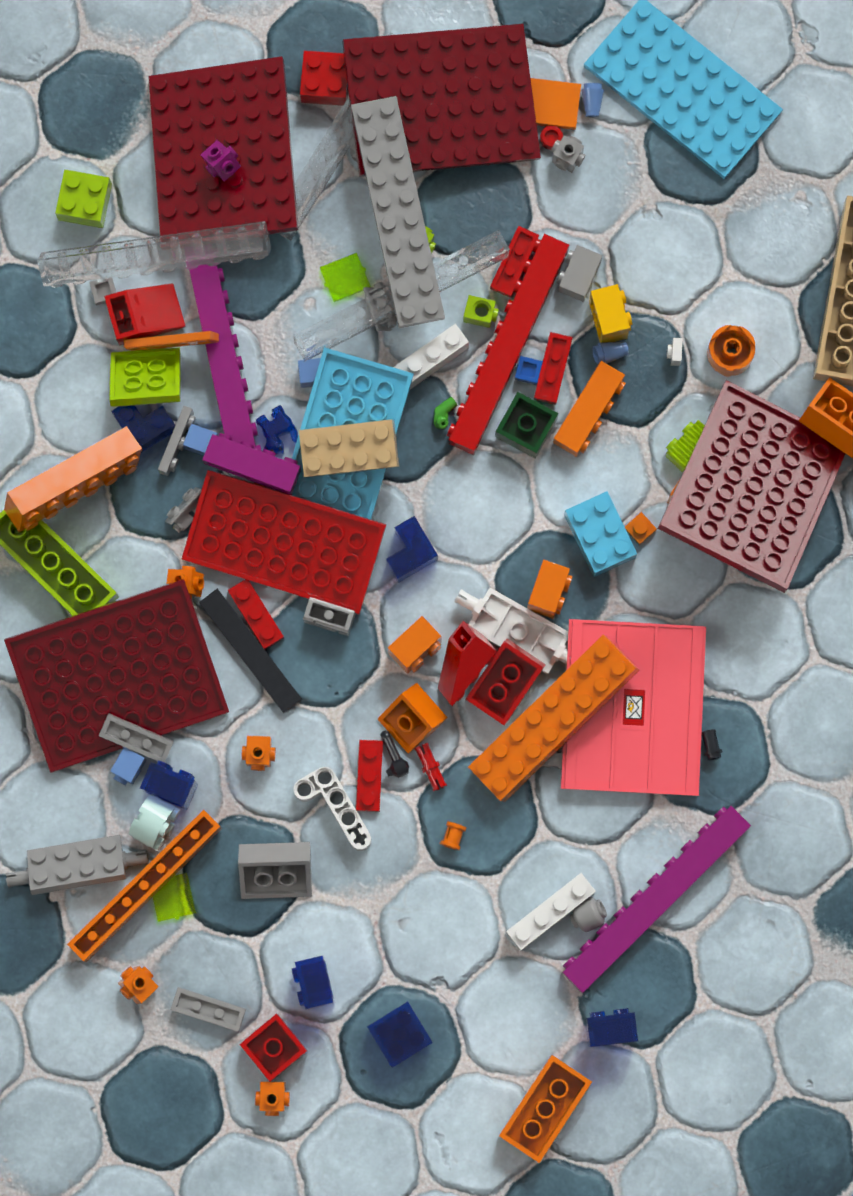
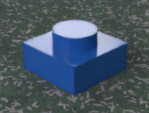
[515,356,543,385]

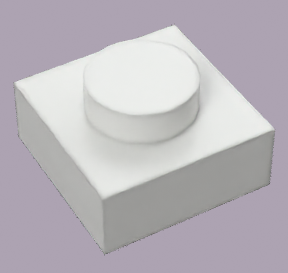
[667,338,683,366]

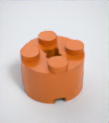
[707,325,755,377]

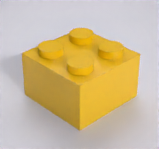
[589,284,633,343]

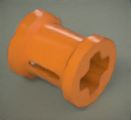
[440,821,466,851]

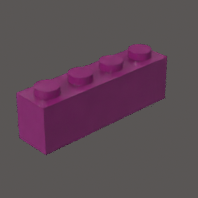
[202,433,301,495]

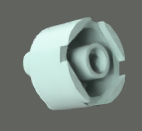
[128,794,181,851]

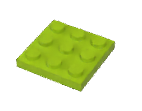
[109,347,181,407]

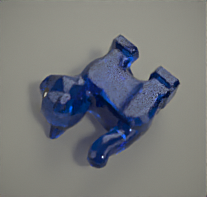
[255,405,298,455]

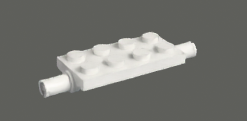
[454,588,571,675]

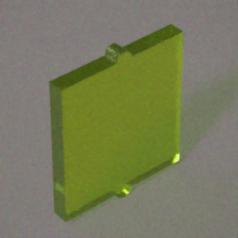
[319,252,371,302]
[153,873,196,922]

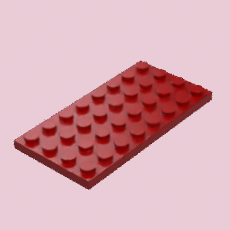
[181,470,387,614]

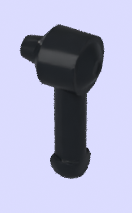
[380,730,409,778]

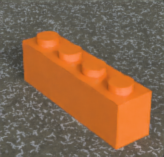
[553,361,626,457]

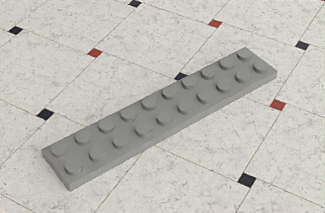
[351,96,445,328]

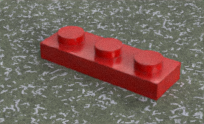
[490,226,539,298]
[534,332,573,405]
[228,579,284,650]
[356,740,383,812]

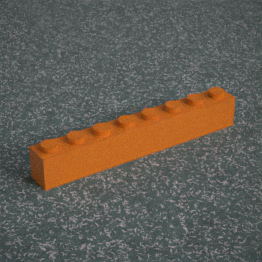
[67,810,222,962]

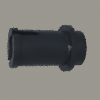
[701,729,723,760]

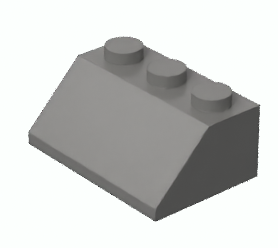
[238,842,312,899]

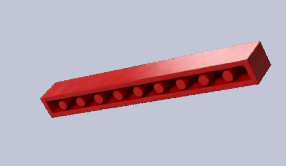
[446,233,570,455]

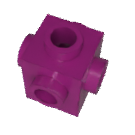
[200,140,241,181]

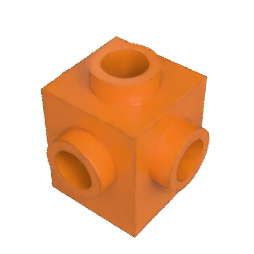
[166,566,204,600]
[242,736,276,771]
[118,966,158,1004]
[255,1082,290,1116]

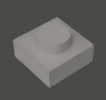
[89,276,116,306]

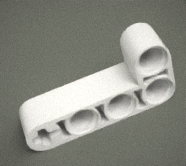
[294,767,371,851]

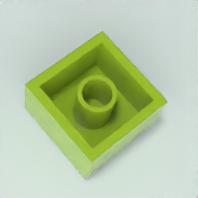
[55,169,112,229]

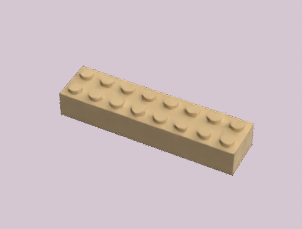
[813,195,853,386]

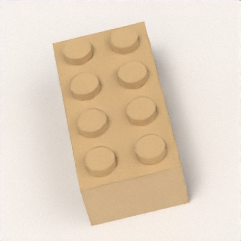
[299,419,399,477]

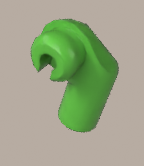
[433,397,458,429]

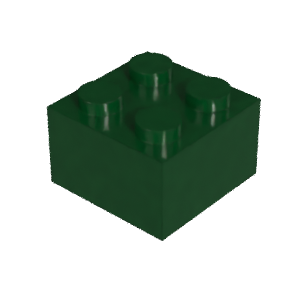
[495,392,559,459]

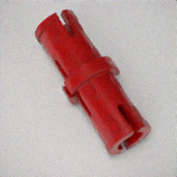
[414,743,447,792]

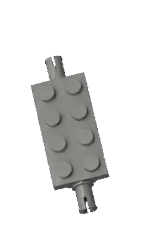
[6,835,149,895]

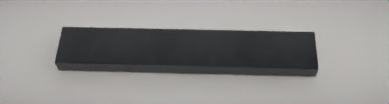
[199,588,302,714]

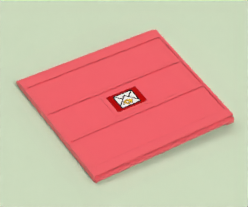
[561,619,706,796]

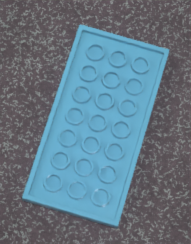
[584,0,783,180]
[292,347,414,520]

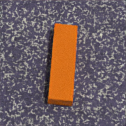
[124,331,219,351]

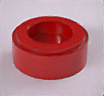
[540,126,563,150]

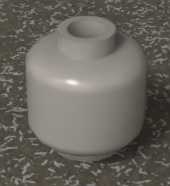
[570,897,607,932]

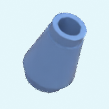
[581,83,604,117]
[593,342,629,364]

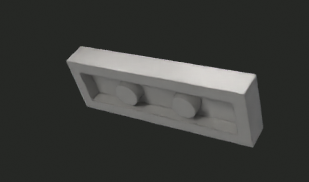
[158,406,196,477]
[99,713,173,764]
[170,987,246,1032]

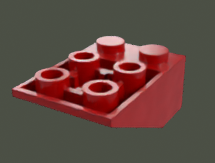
[104,283,186,346]
[438,620,497,706]

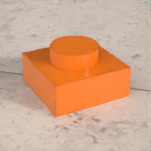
[625,512,657,545]

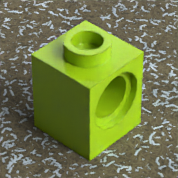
[463,295,499,328]

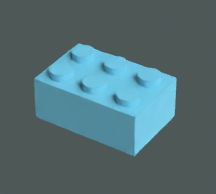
[564,491,637,577]

